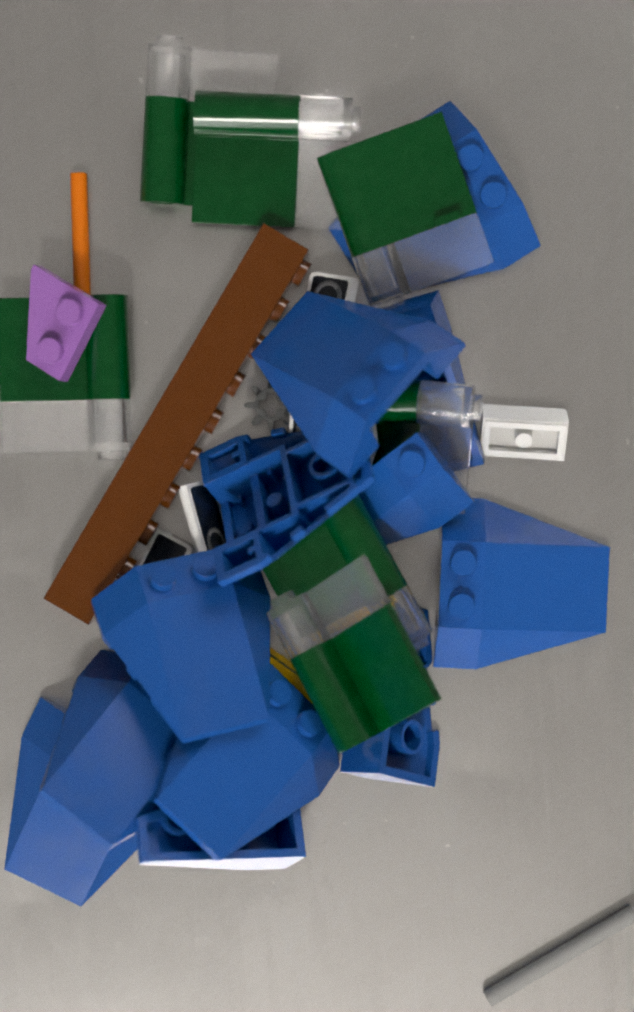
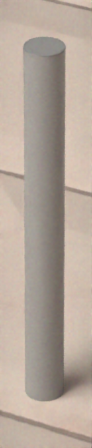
[483,905,634,1007]

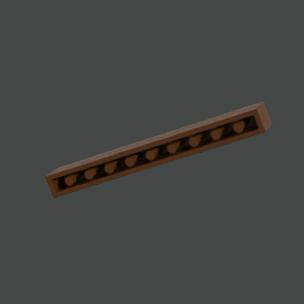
[43,223,312,625]

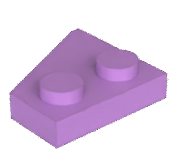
[26,264,107,382]

